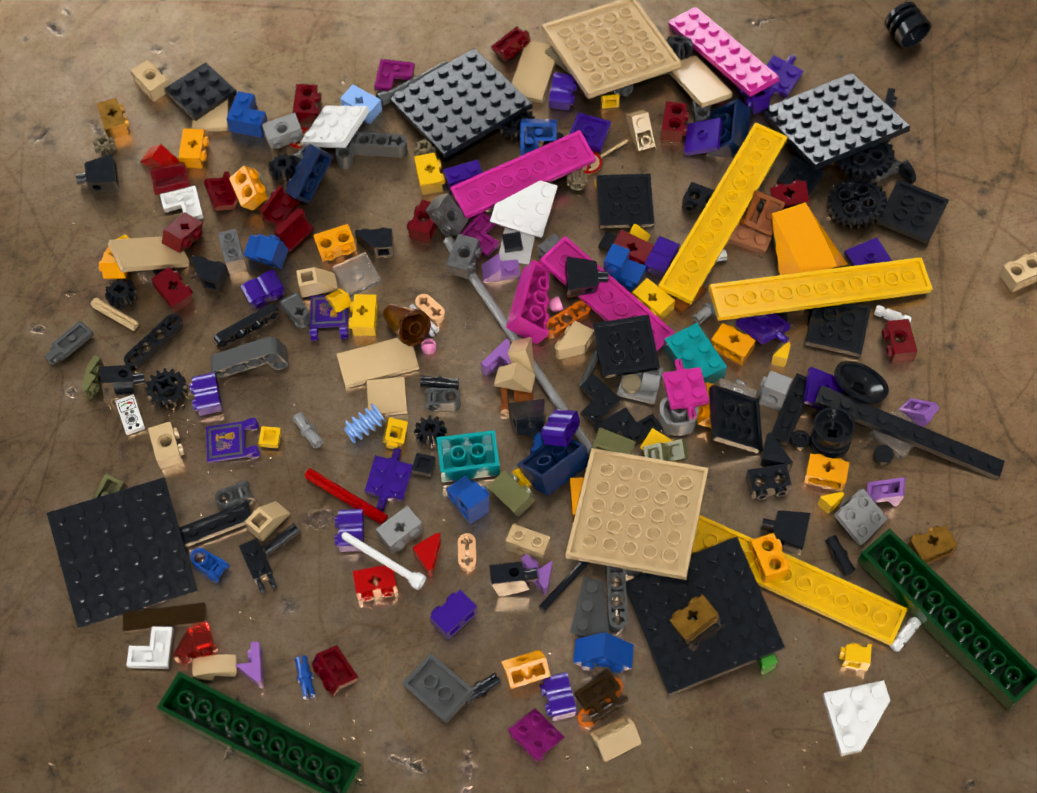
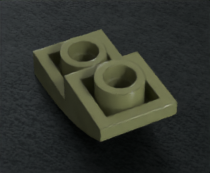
[82,355,104,400]

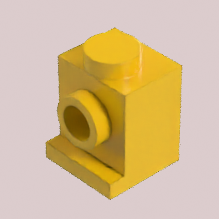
[382,417,408,449]
[839,643,872,670]

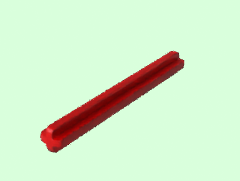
[305,468,388,525]

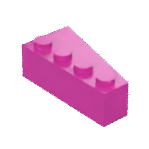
[506,260,549,344]

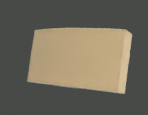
[192,654,237,680]

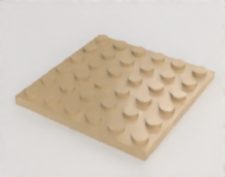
[542,0,682,99]
[566,448,709,580]

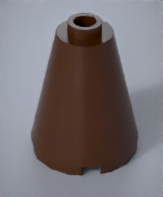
[383,304,431,346]

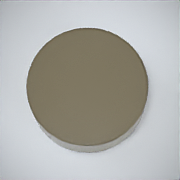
[622,374,641,394]

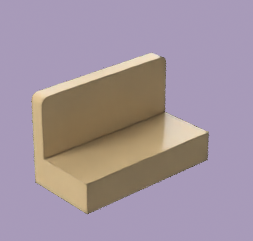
[589,714,641,762]

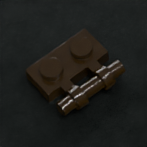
[574,670,629,723]

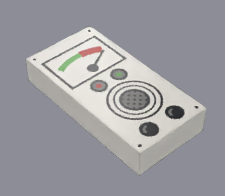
[115,394,145,435]

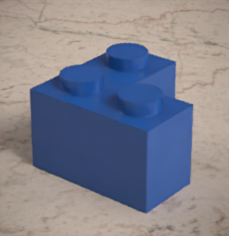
[226,91,268,138]
[521,119,558,156]
[243,234,289,270]
[603,244,646,291]
[446,475,490,525]
[573,632,634,673]

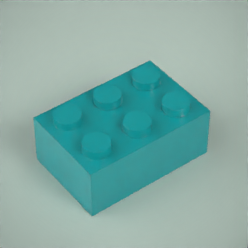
[663,323,727,384]
[436,430,500,482]

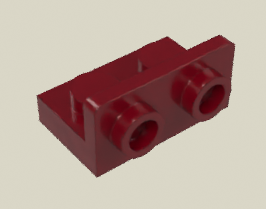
[260,185,300,227]
[312,645,358,697]

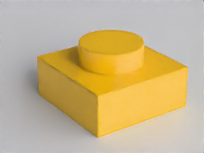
[258,426,282,449]

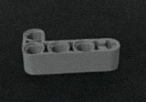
[336,131,408,169]
[210,337,288,378]
[606,566,643,635]

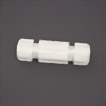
[874,305,912,322]
[889,617,921,652]

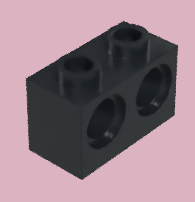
[682,181,715,215]
[746,464,792,500]

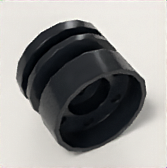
[884,1,931,48]
[810,407,855,459]

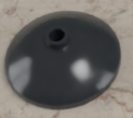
[834,361,889,403]

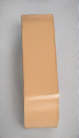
[415,294,445,324]
[458,533,477,572]

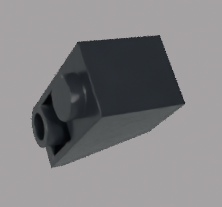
[355,228,394,257]
[190,256,229,292]

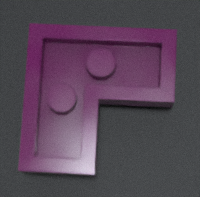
[374,59,415,92]
[461,212,499,258]

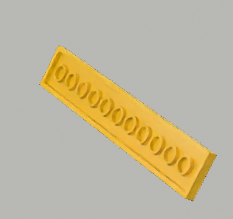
[658,122,788,304]
[709,257,933,321]
[692,515,907,646]

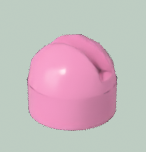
[549,296,564,312]
[421,338,436,355]

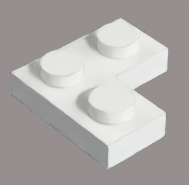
[160,186,203,220]
[126,627,174,669]

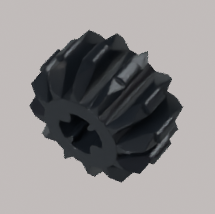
[666,35,693,60]
[268,153,298,183]
[105,278,137,309]
[414,415,447,449]

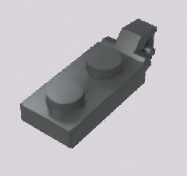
[44,321,94,366]

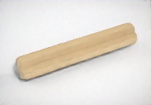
[91,298,139,330]

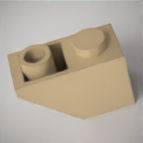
[626,110,655,151]
[296,267,338,298]
[554,321,594,359]
[245,501,290,542]

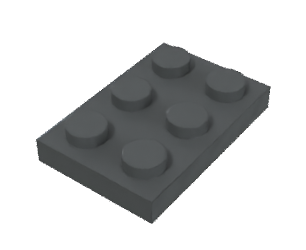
[402,653,475,724]

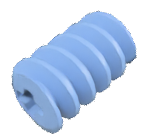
[343,404,387,444]

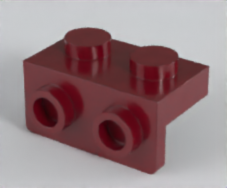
[491,26,531,62]
[150,162,190,195]
[204,171,239,211]
[274,208,314,252]

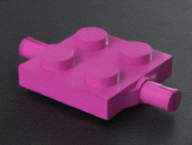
[662,359,709,420]

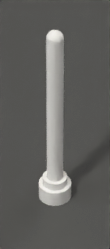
[342,532,427,590]

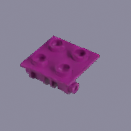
[508,708,565,762]

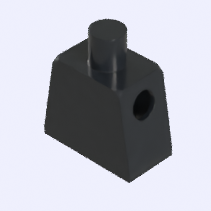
[76,154,120,193]
[565,257,609,297]
[99,365,145,401]
[508,399,546,437]
[761,510,811,555]
[489,562,539,597]

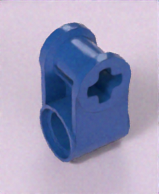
[190,548,230,583]

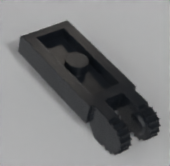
[239,538,277,594]

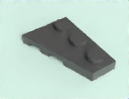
[570,577,609,638]

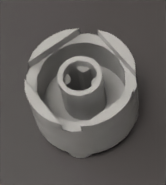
[658,395,699,436]

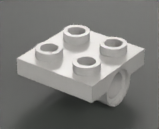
[617,368,664,405]
[834,488,888,545]

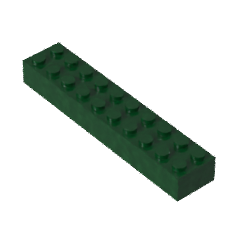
[857,528,1037,710]
[156,671,364,793]

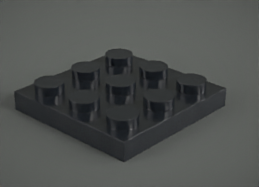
[164,62,237,121]
[596,174,654,228]
[877,179,949,245]
[804,303,871,357]
[593,314,660,379]
[709,385,763,454]

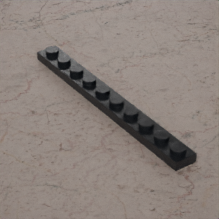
[814,385,1005,480]

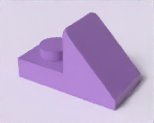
[482,254,520,282]
[481,338,511,376]
[898,398,940,427]
[867,477,906,507]
[521,553,553,596]
[235,642,264,688]

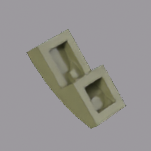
[643,439,688,462]

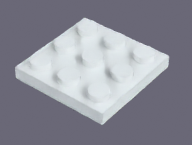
[301,106,370,148]

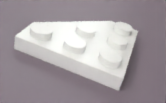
[489,180,557,238]
[822,680,890,756]

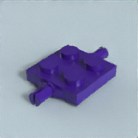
[766,54,803,99]
[736,313,790,345]
[365,448,413,511]

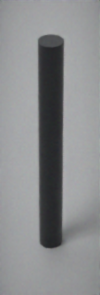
[539,561,590,612]

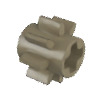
[93,134,116,157]
[413,139,436,156]
[567,169,588,191]

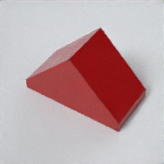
[141,144,180,169]
[412,533,441,578]

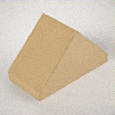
[508,337,534,373]
[494,362,536,393]

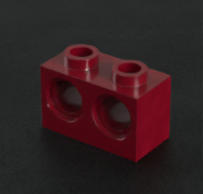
[293,84,322,123]
[661,101,689,142]

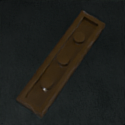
[123,602,206,634]

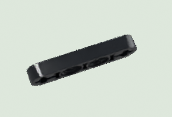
[213,304,281,349]
[124,314,183,370]

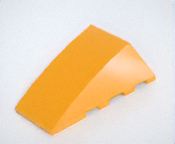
[771,202,848,275]

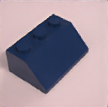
[706,99,751,158]
[285,144,334,204]
[517,439,589,496]

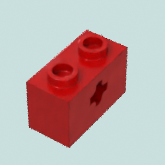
[352,565,398,601]

